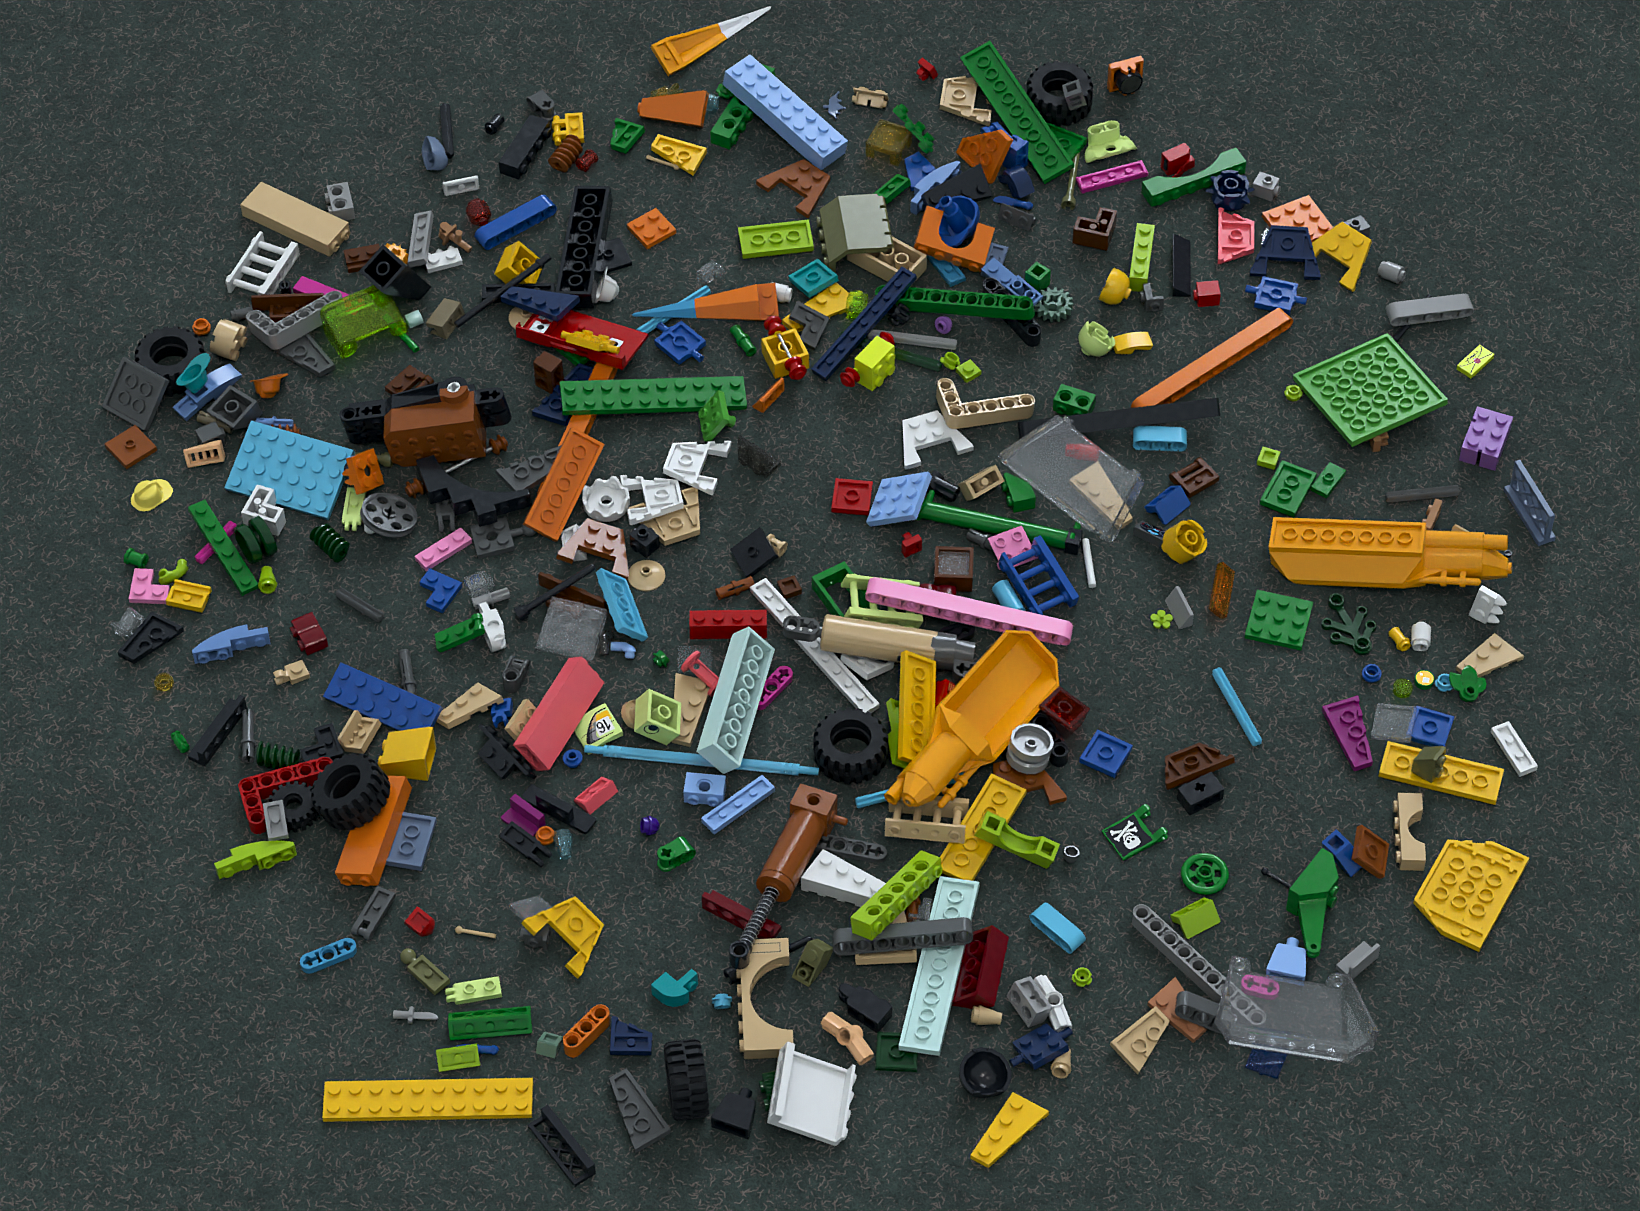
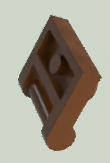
[385,365,434,395]
[1169,457,1219,498]

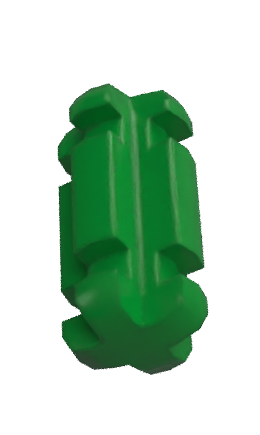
[171,730,190,753]

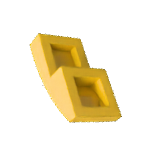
[1113,332,1153,354]

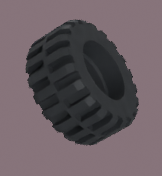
[1026,61,1093,127]
[134,326,207,396]
[813,708,888,784]
[311,753,390,830]
[664,1038,709,1121]

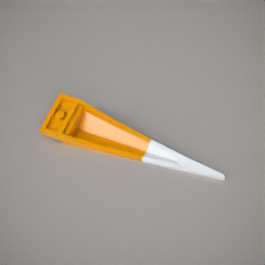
[650,6,771,76]

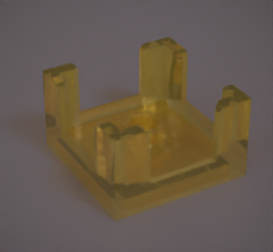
[866,119,912,166]

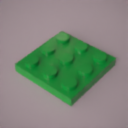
[1245,590,1313,651]

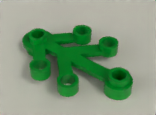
[893,103,935,154]

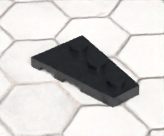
[118,612,184,664]

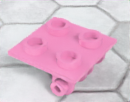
[988,525,1038,570]

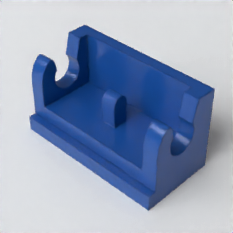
[1002,135,1029,169]

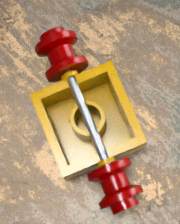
[761,316,809,380]

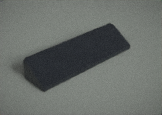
[1172,234,1191,297]

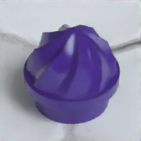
[640,816,660,836]

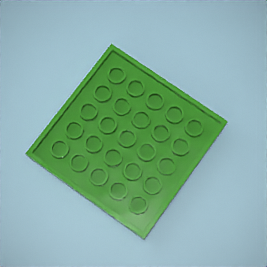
[1293,333,1448,447]

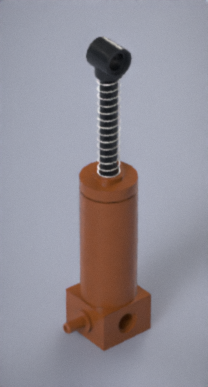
[729,783,848,970]

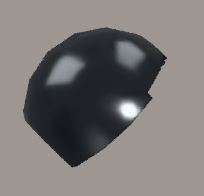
[959,1047,1012,1098]

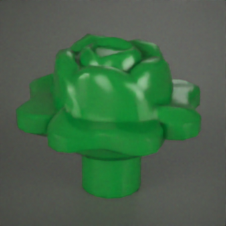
[716,84,734,99]

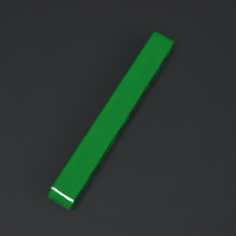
[875,285,1035,320]

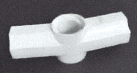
[1034,975,1072,1032]

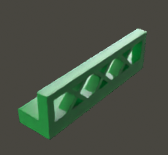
[448,1006,532,1040]

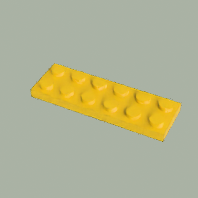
[898,650,936,763]
[1378,741,1504,805]
[940,773,1026,881]

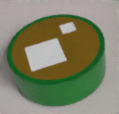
[1414,670,1434,690]

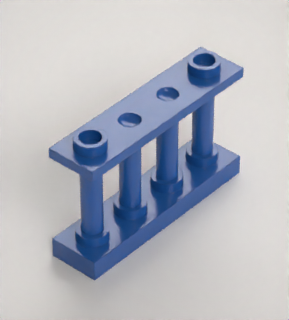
[999,535,1079,615]

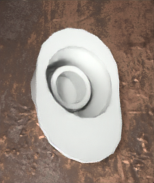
[595,267,619,303]

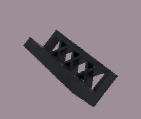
[188,695,247,767]
[528,1104,596,1187]

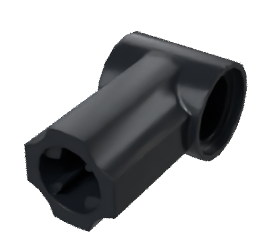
[926,470,960,502]

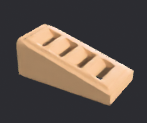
[183,440,225,468]

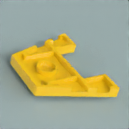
[1312,222,1372,292]
[521,896,604,979]

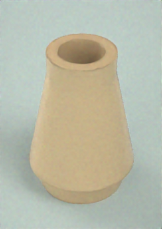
[971,1005,1002,1025]
[1051,1049,1071,1078]

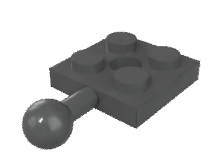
[470,517,536,559]

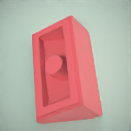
[573,777,618,815]

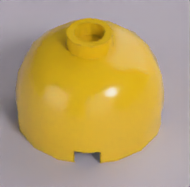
[1099,268,1132,305]

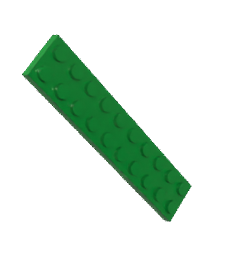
[960,41,1075,184]
[560,376,747,415]

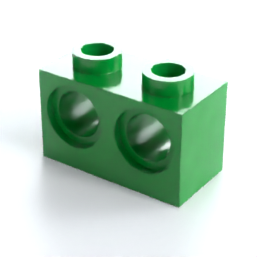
[1053,384,1096,416]

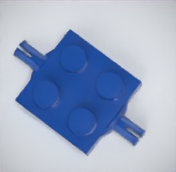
[1245,276,1307,315]
[654,321,706,365]

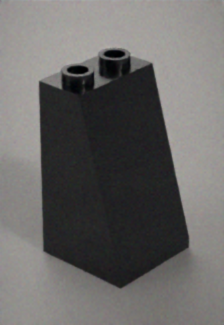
[359,244,431,300]

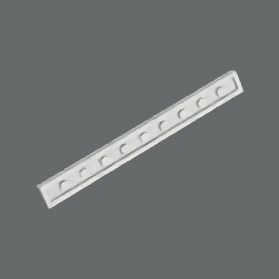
[750,578,880,713]

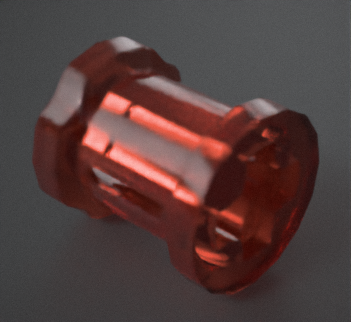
[575,149,598,172]

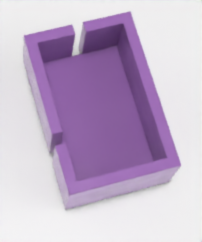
[1459,406,1513,471]

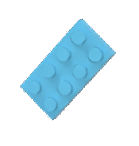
[596,568,648,641]

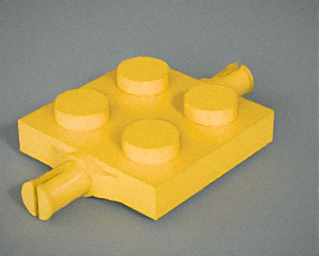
[561,330,620,354]

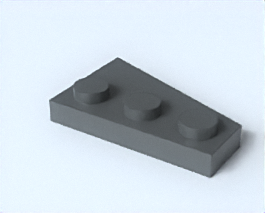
[275,333,335,377]

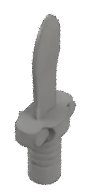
[393,1006,438,1024]

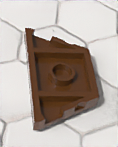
[1165,742,1235,790]

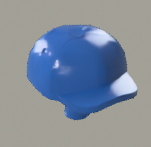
[935,196,980,248]

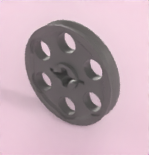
[360,493,417,538]

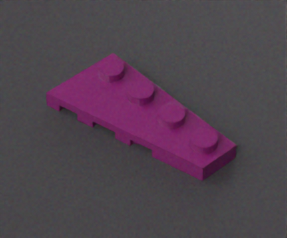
[1322,695,1373,771]

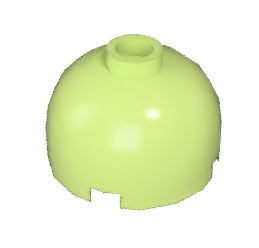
[1078,321,1116,357]

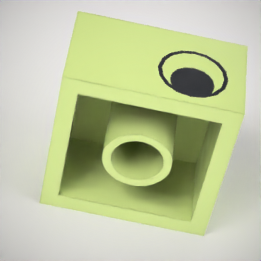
[634,689,681,745]

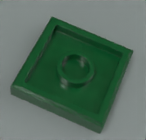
[875,1032,918,1072]

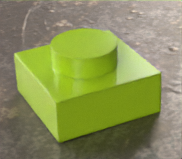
[956,359,981,383]
[1257,447,1281,470]

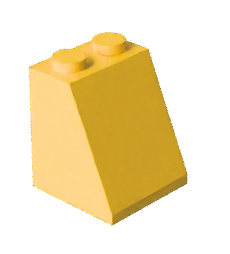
[378,727,436,781]

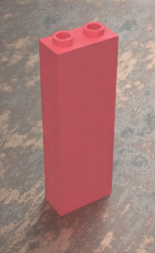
[513,656,604,771]

